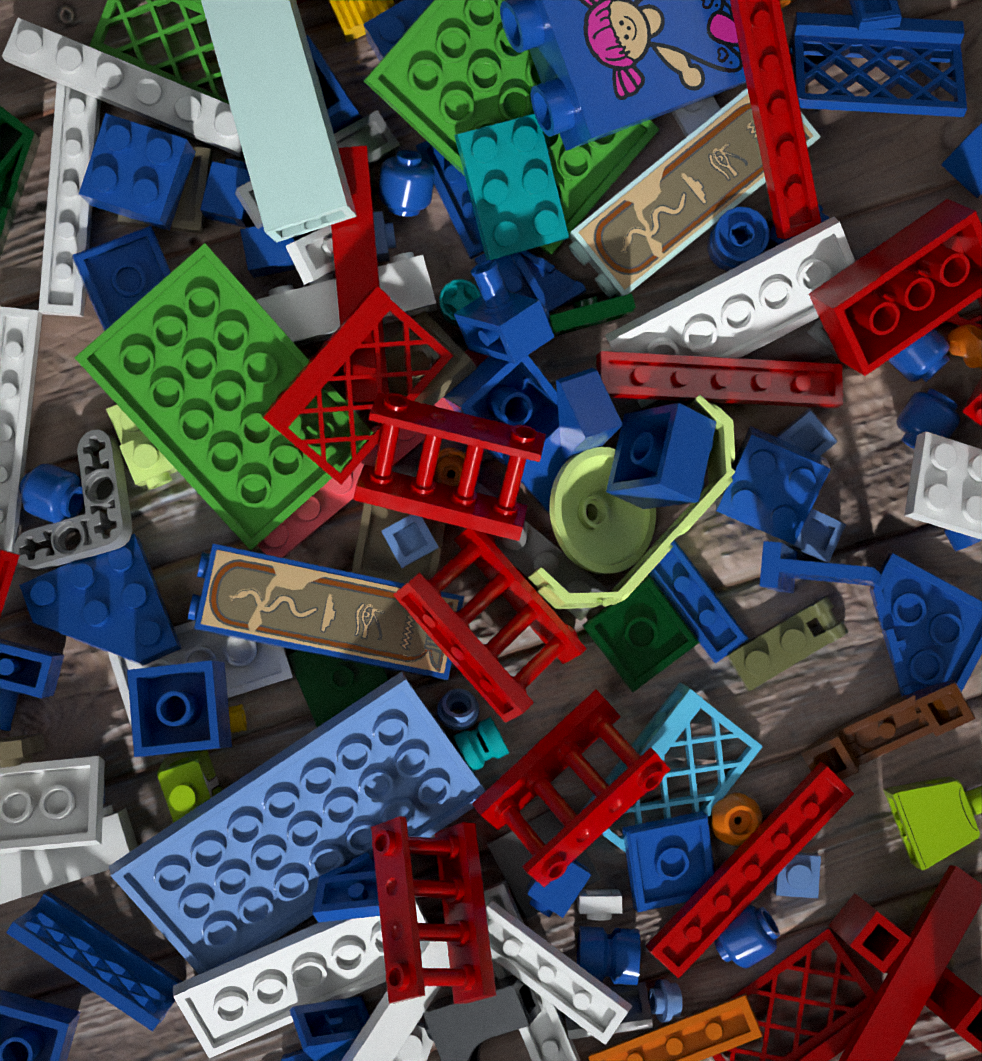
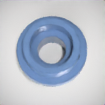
[437,689,479,730]
[648,979,682,1023]

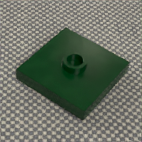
[549,293,636,337]
[582,575,700,693]
[287,651,389,727]

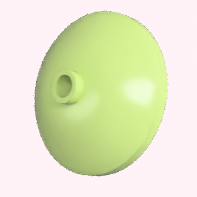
[549,447,656,574]

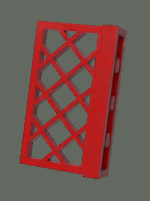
[262,286,454,485]
[712,928,876,1061]

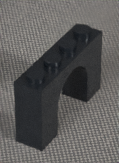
[423,975,542,1061]

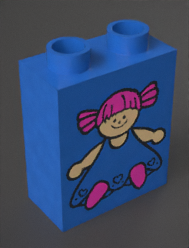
[500,0,746,151]

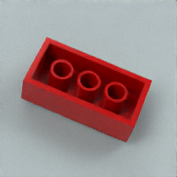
[808,199,982,376]

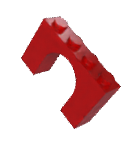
[828,893,982,1053]

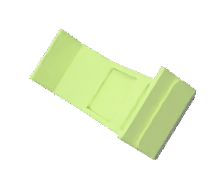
[527,395,736,609]

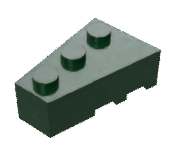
[0,106,41,258]

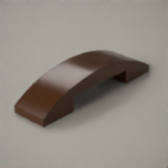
[801,680,975,780]

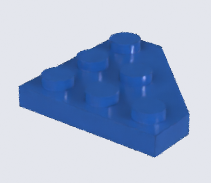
[19,534,182,666]
[869,553,982,697]

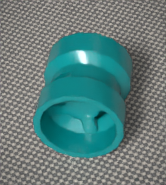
[439,279,480,327]
[453,716,510,772]

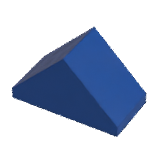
[556,368,623,459]
[289,996,370,1061]

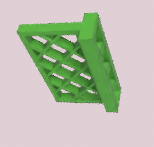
[89,0,229,104]

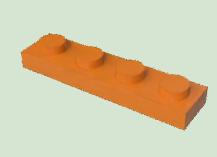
[588,993,763,1061]

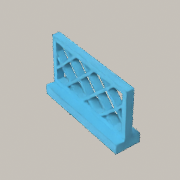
[579,682,763,852]

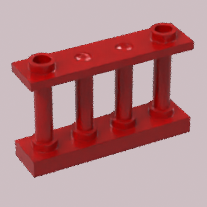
[353,392,546,541]
[393,528,587,723]
[472,689,671,887]
[371,816,496,1004]

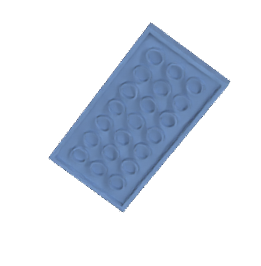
[109,672,486,974]

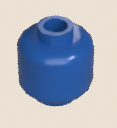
[378,150,435,217]
[888,328,950,382]
[896,388,960,450]
[19,463,84,523]
[714,904,780,968]

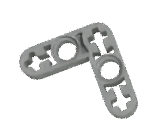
[14,429,132,571]

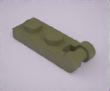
[727,595,849,691]

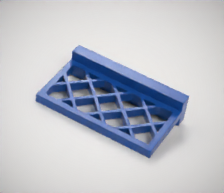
[789,12,967,117]
[759,541,881,593]
[6,891,183,1032]

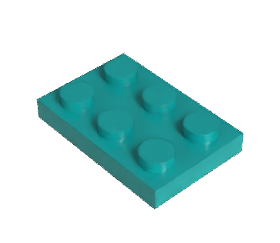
[454,114,569,260]

